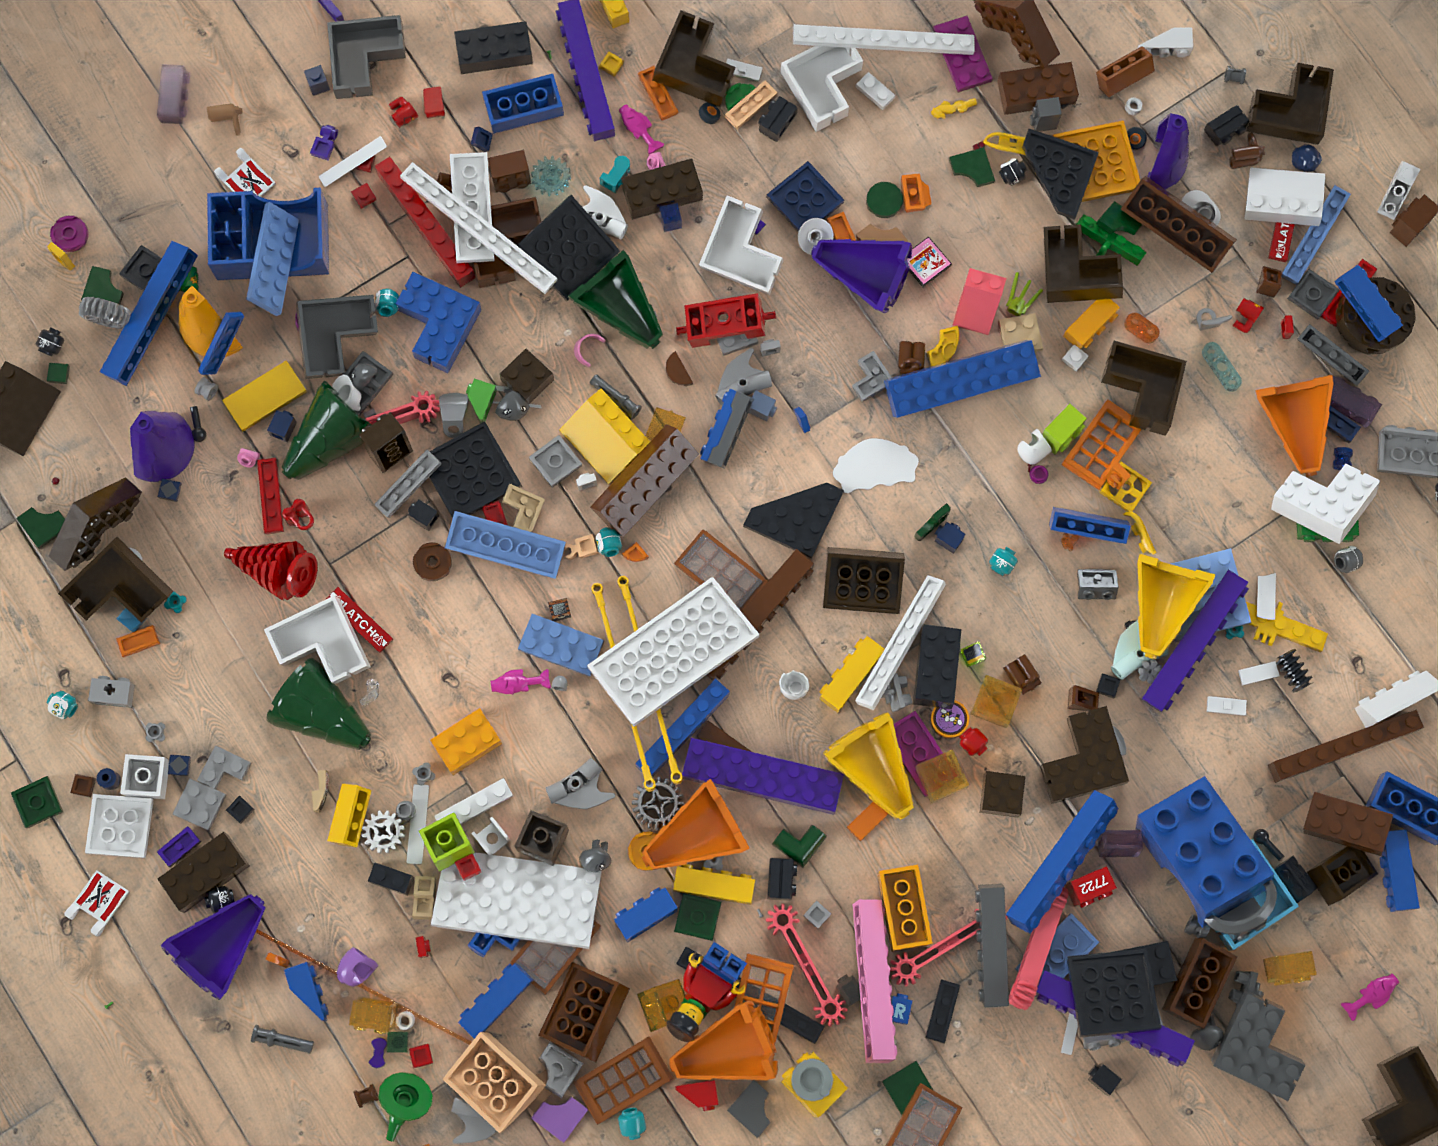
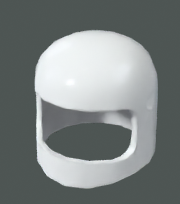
[1017,429,1052,465]

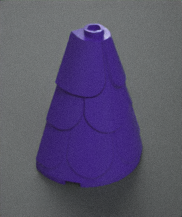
[1147,113,1189,190]
[811,239,912,313]
[130,411,195,482]
[160,894,266,1000]

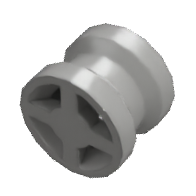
[195,377,218,401]

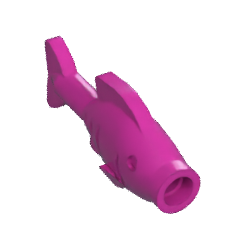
[619,104,664,155]
[490,669,551,695]
[1341,974,1399,1021]

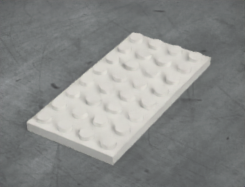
[587,577,759,727]
[431,852,602,949]

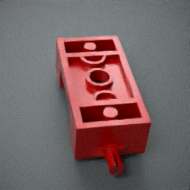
[676,293,777,348]

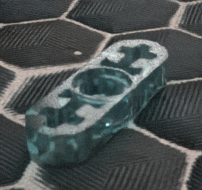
[1202,342,1242,392]

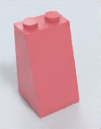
[953,268,1006,335]

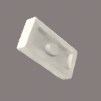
[856,72,895,110]

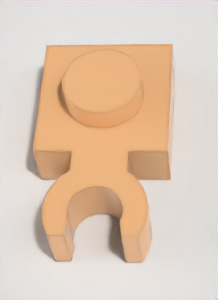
[564,534,599,560]

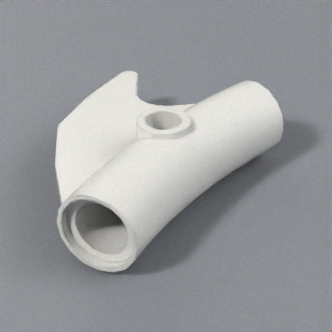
[583,185,628,240]

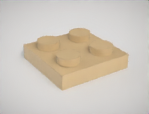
[998,313,1043,352]

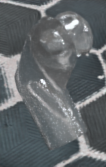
[359,678,380,708]

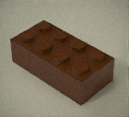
[997,62,1079,115]
[1303,792,1393,856]

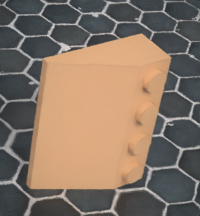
[443,1032,546,1133]

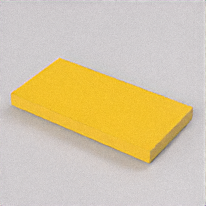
[222,360,307,432]

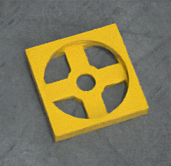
[1099,462,1153,512]

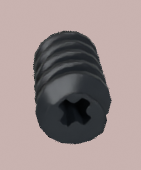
[1276,649,1312,693]

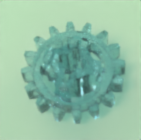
[531,156,571,196]

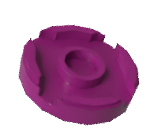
[50,215,89,252]

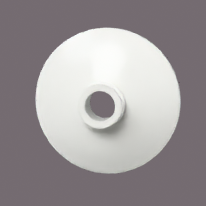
[798,218,833,255]

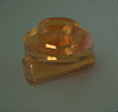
[1061,533,1079,551]

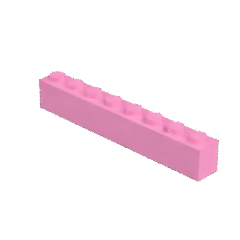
[852,899,897,1063]

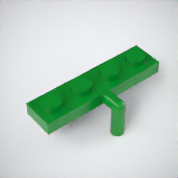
[1076,214,1147,266]

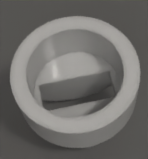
[551,676,568,691]

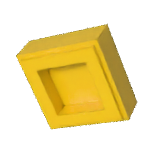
[599,51,624,77]

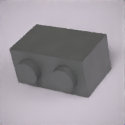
[1030,97,1062,132]

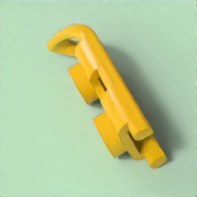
[983,132,1026,155]
[1123,511,1157,555]

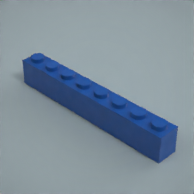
[100,241,198,386]
[1006,790,1118,934]

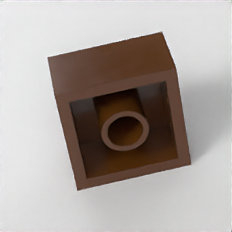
[488,150,531,193]
[1390,194,1438,247]

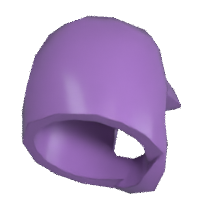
[336,947,378,987]

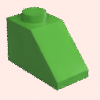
[466,378,497,424]

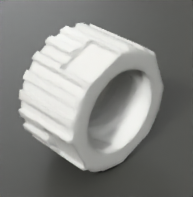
[1125,97,1143,115]
[396,1011,415,1030]

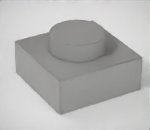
[760,339,781,357]
[803,900,831,929]

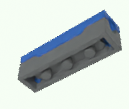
[700,389,754,469]

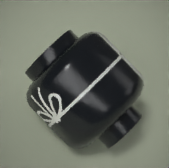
[999,158,1027,186]
[36,327,64,357]
[204,886,235,914]

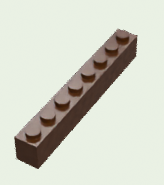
[706,549,814,681]
[1268,709,1424,783]

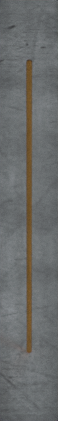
[255,929,472,1045]

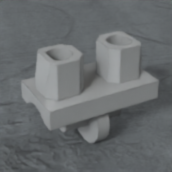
[881,673,912,712]

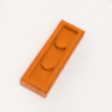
[638,66,678,121]

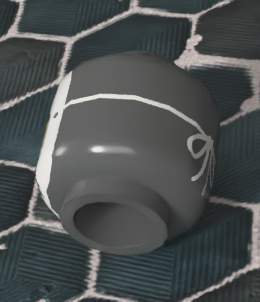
[1334,546,1363,573]

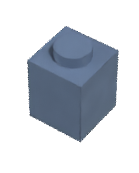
[749,390,777,421]

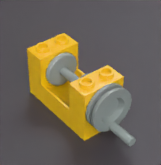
[781,1052,848,1118]

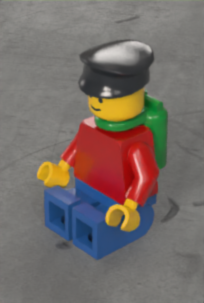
[666,942,747,1042]

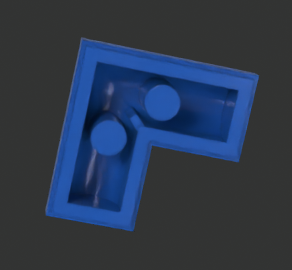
[468,933,521,957]

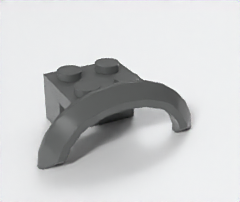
[1204,880,1277,942]

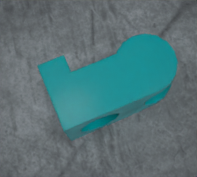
[599,156,630,194]

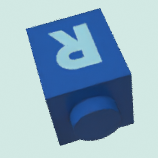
[891,993,913,1025]

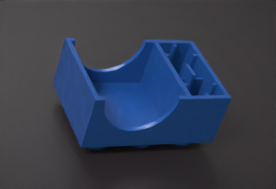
[207,187,329,280]
[1135,776,1274,928]

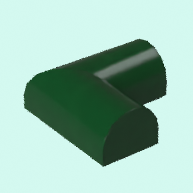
[772,825,827,868]

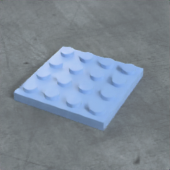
[1171,548,1251,642]

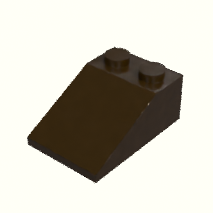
[1307,846,1378,906]

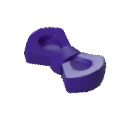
[368,1037,388,1069]

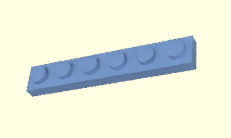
[1281,185,1351,285]

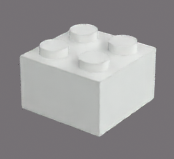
[120,754,169,799]

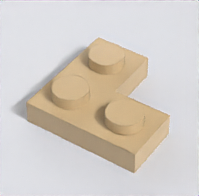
[502,484,545,532]

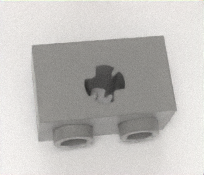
[88,676,135,708]

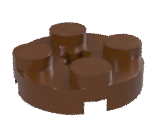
[413,542,452,581]

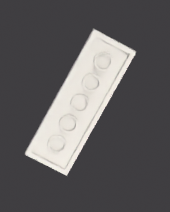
[450,152,494,263]

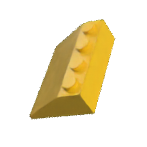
[559,388,650,485]

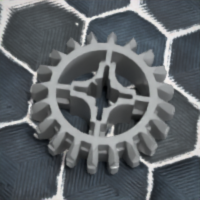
[79,297,131,329]
[632,777,685,830]

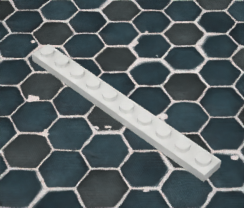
[793,24,975,55]
[400,162,557,294]

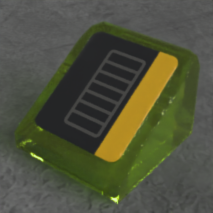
[960,641,986,668]

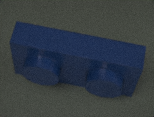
[1327,406,1361,443]

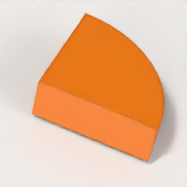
[622,542,649,562]
[266,953,290,968]

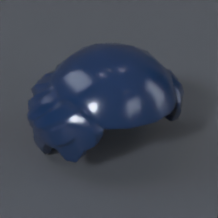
[1292,144,1322,172]

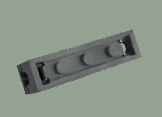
[1297,324,1369,386]

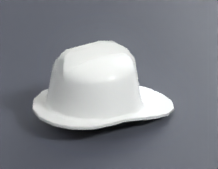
[1182,190,1221,225]
[332,375,361,411]

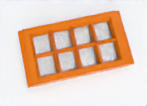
[1061,399,1142,490]
[734,953,794,1044]

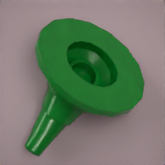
[378,1072,433,1142]

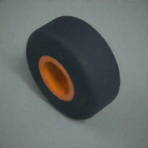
[699,102,721,124]
[1127,127,1147,150]

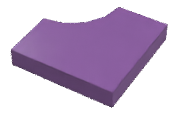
[531,1097,588,1143]

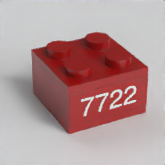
[1065,866,1117,908]

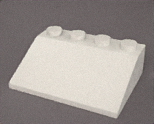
[1244,167,1325,226]

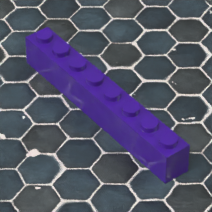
[555,0,615,141]
[1142,569,1249,713]
[1035,970,1195,1067]

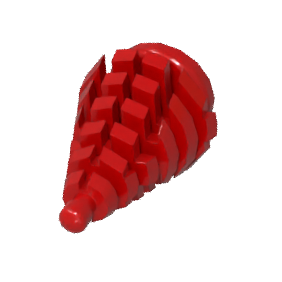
[224,541,318,601]

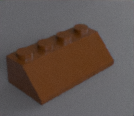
[1162,938,1238,1029]

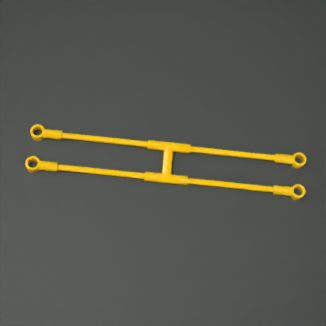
[591,576,683,792]

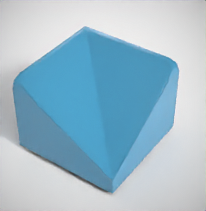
[116,608,147,632]

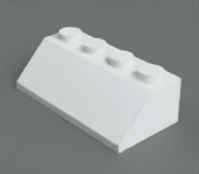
[1354,671,1438,728]

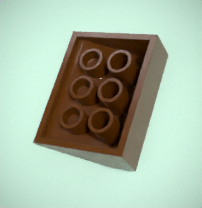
[538,962,630,1063]

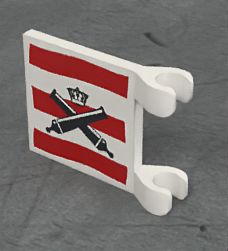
[214,148,276,197]
[64,870,129,937]

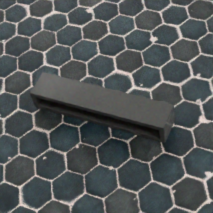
[975,883,1009,1008]

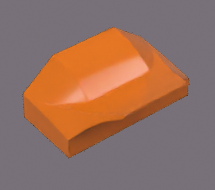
[901,173,931,213]

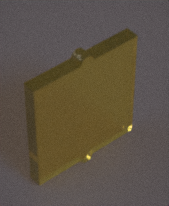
[645,407,686,440]

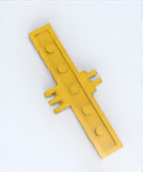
[1246,600,1328,652]

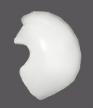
[779,670,809,700]

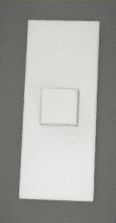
[726,59,763,82]
[1238,661,1280,686]
[1206,696,1247,716]

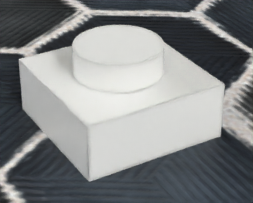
[1062,345,1089,371]
[576,473,597,491]

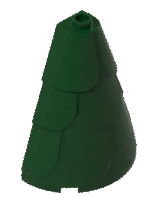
[568,249,663,349]
[282,381,372,480]
[266,658,371,750]

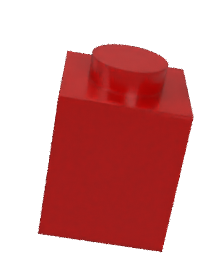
[675,1080,719,1111]

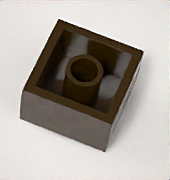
[499,348,554,404]
[979,771,1025,818]
[515,810,569,866]

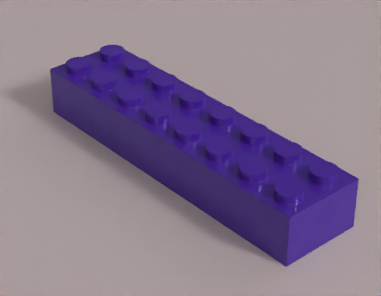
[682,738,844,815]

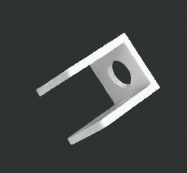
[471,817,510,856]

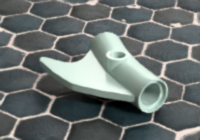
[1111,620,1169,680]

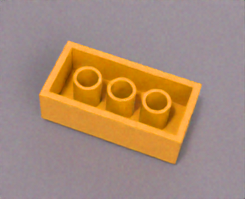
[877,865,933,952]

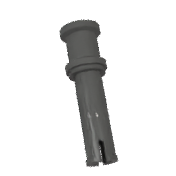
[590,374,642,420]
[251,1025,314,1054]

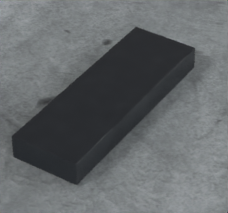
[925,979,960,1044]

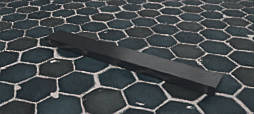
[676,947,825,1044]

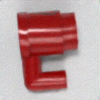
[389,96,419,128]
[1233,298,1264,333]

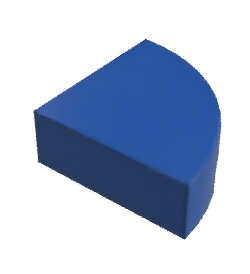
[794,407,810,433]

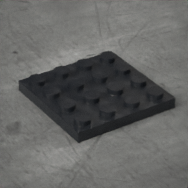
[517,195,620,301]
[418,421,522,518]
[1066,949,1161,1038]

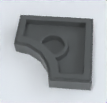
[727,1080,771,1138]

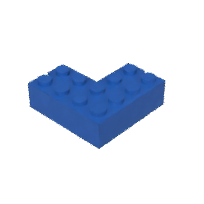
[396,272,482,374]

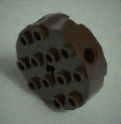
[1335,277,1416,355]

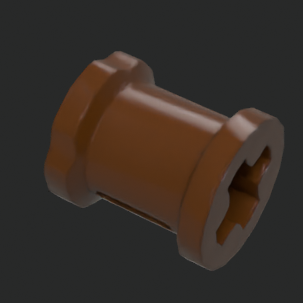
[354,1084,379,1108]

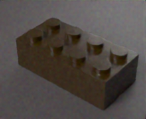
[621,158,703,220]
[359,412,413,473]
[157,832,250,913]

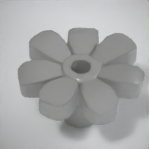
[1138,659,1162,684]

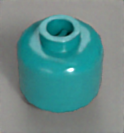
[618,1108,646,1140]

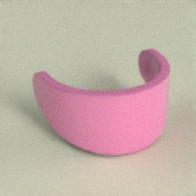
[574,334,606,367]

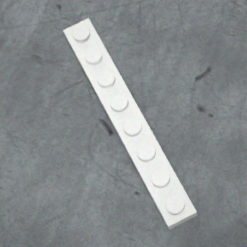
[855,575,946,710]

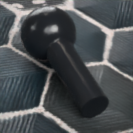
[190,406,207,442]
[1253,829,1285,861]

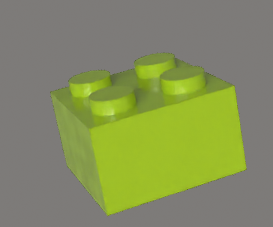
[1042,404,1087,455]
[419,812,475,872]

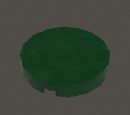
[866,182,903,218]

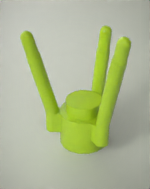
[1006,272,1043,316]

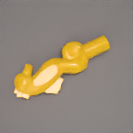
[931,98,977,119]

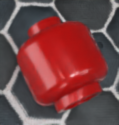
[959,727,988,756]

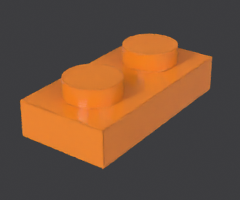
[1105,462,1131,490]

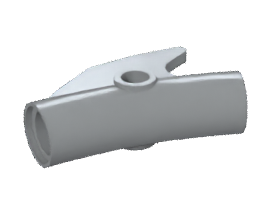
[715,348,772,406]
[545,758,615,809]
[451,1094,497,1144]

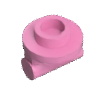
[647,152,666,170]
[237,448,260,467]

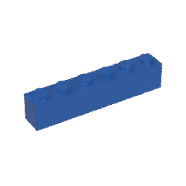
[635,678,730,777]

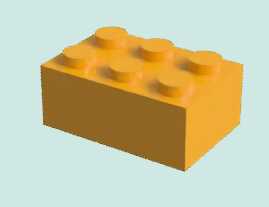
[430,708,502,775]

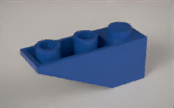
[284,962,329,1021]

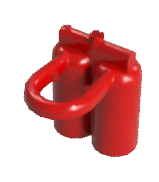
[282,498,314,531]

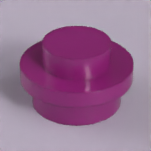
[1029,465,1049,484]

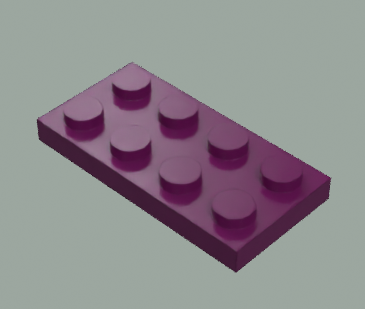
[933,15,993,92]
[894,711,958,797]

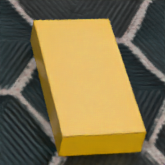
[47,242,75,271]

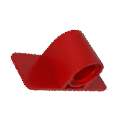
[423,86,445,119]

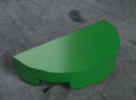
[725,83,756,111]

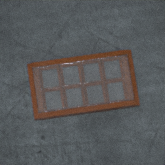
[674,529,768,612]
[510,920,601,995]
[573,1036,674,1125]
[885,1083,963,1146]

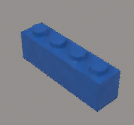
[1334,264,1403,342]
[1049,507,1131,544]
[1380,829,1420,912]
[458,963,534,1039]

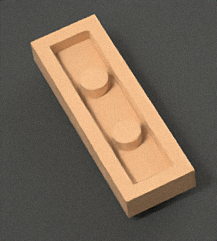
[725,80,778,130]

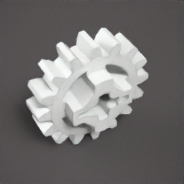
[362,810,405,854]

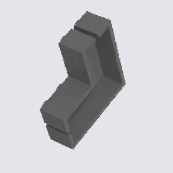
[327,15,406,99]
[296,295,378,379]
[1211,989,1306,1101]

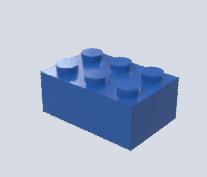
[614,887,678,943]

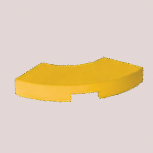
[926,326,959,367]

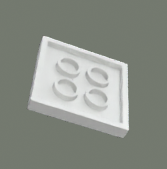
[85,794,154,858]

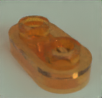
[1124,313,1160,343]

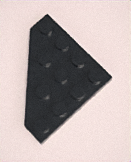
[1022,128,1099,220]
[743,483,844,559]

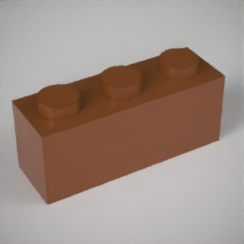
[1096,46,1155,97]

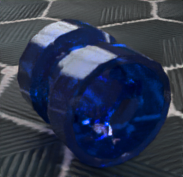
[1332,447,1353,471]

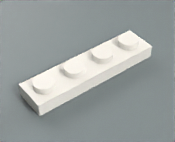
[434,778,513,824]

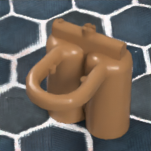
[207,103,243,136]

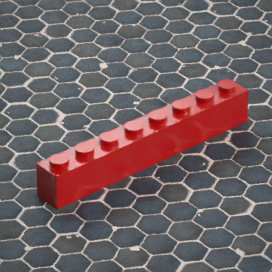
[375,156,475,288]

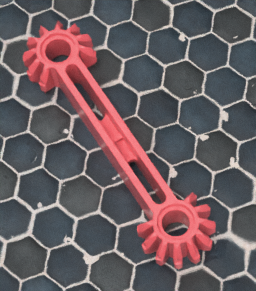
[365,391,440,425]
[1009,887,1069,1010]
[766,903,847,1027]
[890,909,1007,987]

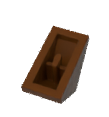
[1256,266,1282,298]
[1067,685,1099,711]

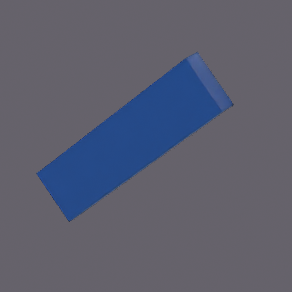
[198,312,244,375]

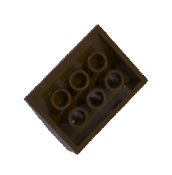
[0,361,61,456]
[823,547,905,614]

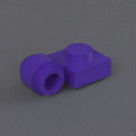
[310,125,338,161]

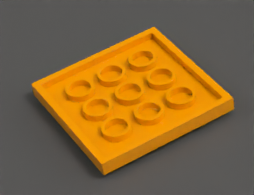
[1052,120,1140,202]

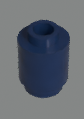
[96,768,121,790]

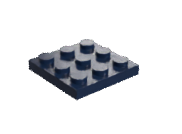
[766,161,844,232]

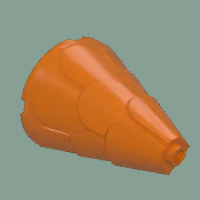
[1255,375,1334,477]
[641,779,750,869]
[669,1001,778,1080]

